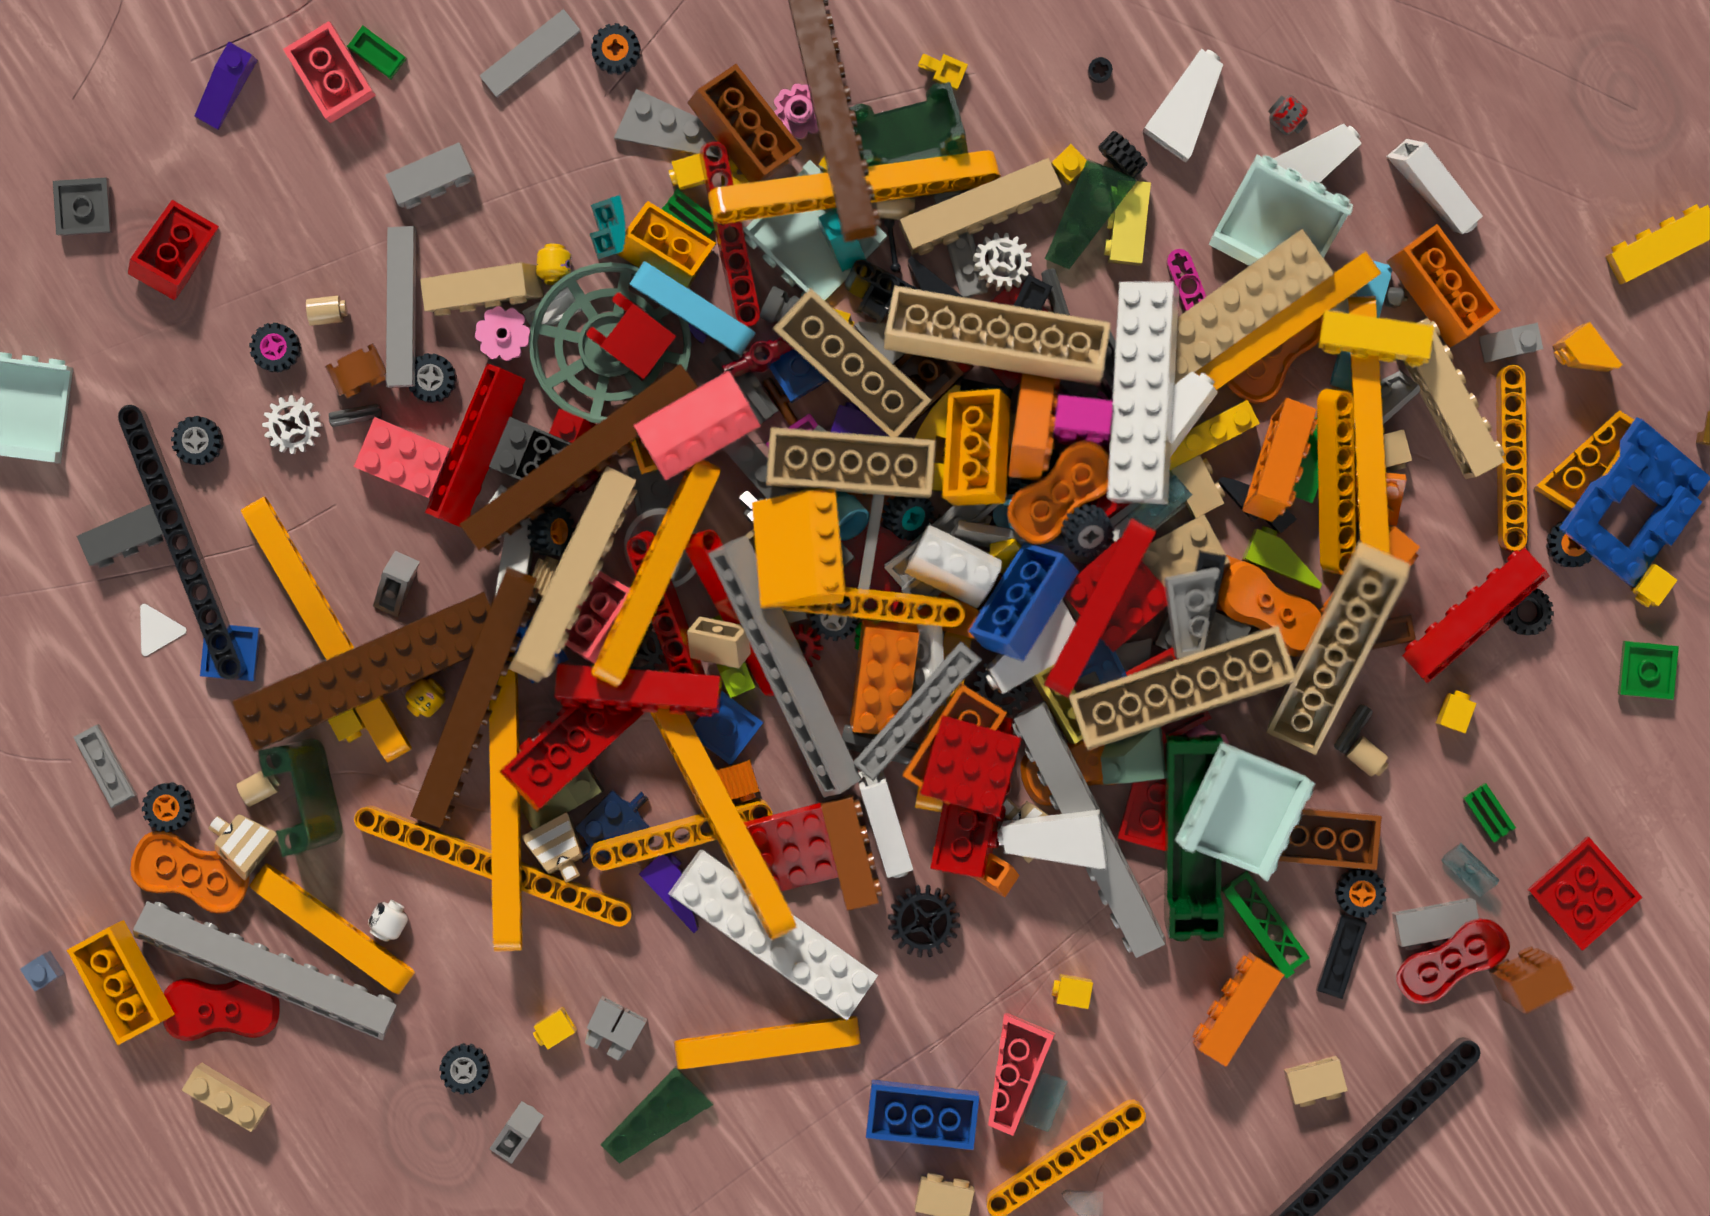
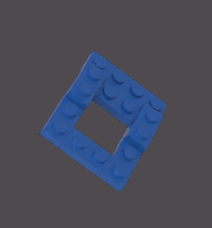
[1559,417,1710,588]

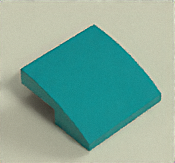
[590,195,625,259]

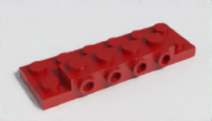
[500,703,646,811]
[930,717,1016,879]

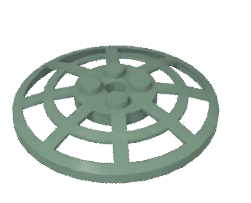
[529,262,691,424]

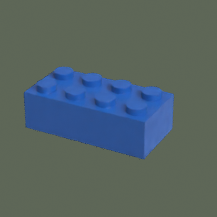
[969,542,1079,662]
[866,1080,980,1150]

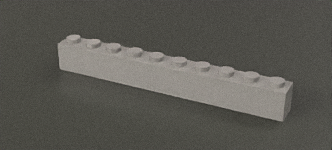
[708,536,861,798]
[1012,701,1166,958]
[133,901,397,1040]

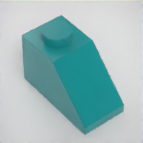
[818,208,866,272]

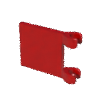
[586,293,676,379]

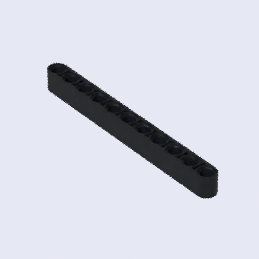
[118,405,246,680]
[1270,1037,1481,1216]

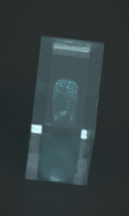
[1127,475,1193,530]

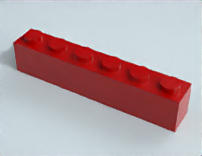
[425,363,526,528]
[1402,547,1550,684]
[554,664,722,717]

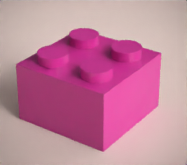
[1054,395,1113,447]

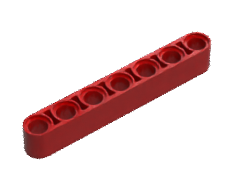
[700,142,760,326]
[1044,519,1156,698]
[685,530,775,697]
[626,531,706,712]

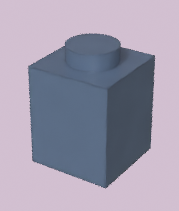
[20,951,65,992]

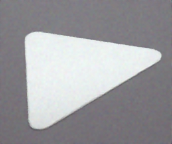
[140,604,186,656]

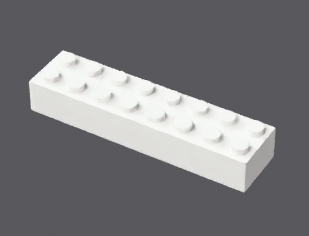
[1108,282,1179,504]
[668,850,878,1020]

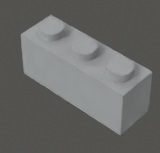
[385,143,475,209]
[1392,898,1479,950]

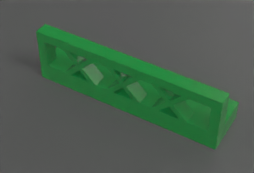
[1221,870,1310,979]

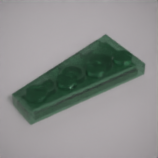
[1045,159,1137,269]
[600,1066,714,1164]

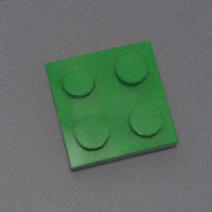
[1618,641,1679,700]

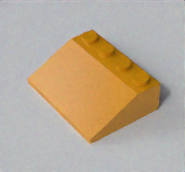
[752,489,844,608]

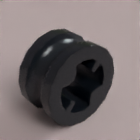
[1088,57,1113,83]

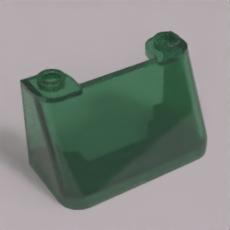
[849,82,968,167]

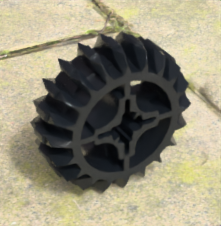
[888,884,960,958]

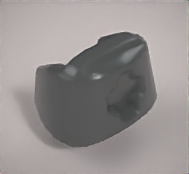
[1384,287,1408,308]

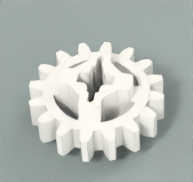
[973,233,1032,291]
[262,395,323,454]

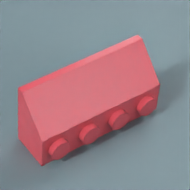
[634,371,760,480]

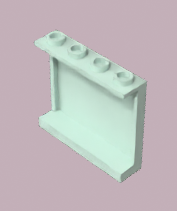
[1209,155,1353,266]
[743,160,887,301]
[0,352,73,463]
[1176,742,1314,881]

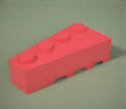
[988,1012,1056,1136]

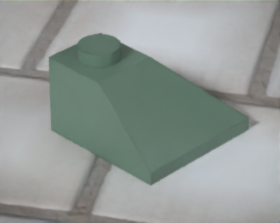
[1101,726,1166,785]

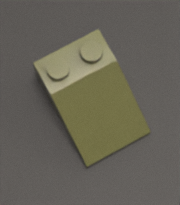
[520,765,604,830]

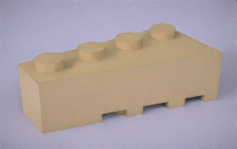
[420,262,544,316]

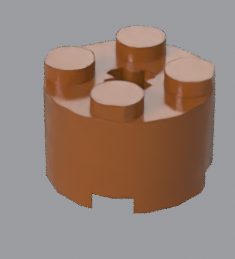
[325,343,386,398]

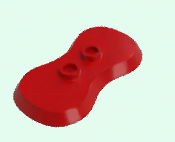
[1396,918,1510,1004]
[163,978,280,1041]

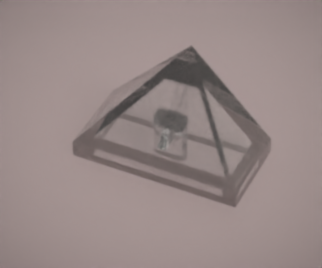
[1062,1190,1103,1216]

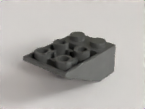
[489,417,571,493]

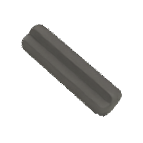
[1041,268,1070,316]
[329,403,382,427]
[1334,704,1373,754]

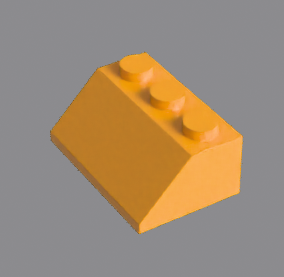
[617,201,716,288]

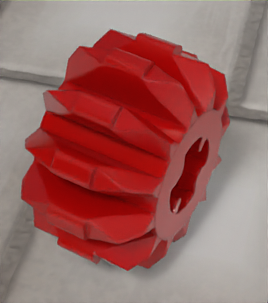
[790,624,823,668]

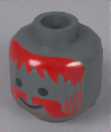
[1268,95,1308,135]

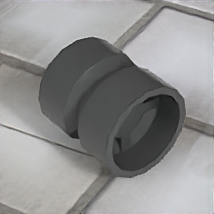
[760,286,800,323]

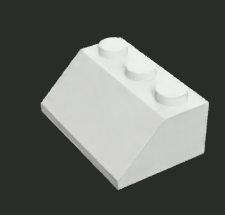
[904,525,1002,608]

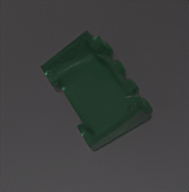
[258,739,343,857]

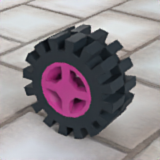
[249,323,301,372]

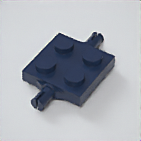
[575,789,651,864]

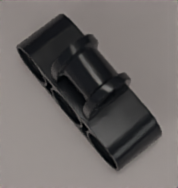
[845,260,919,325]

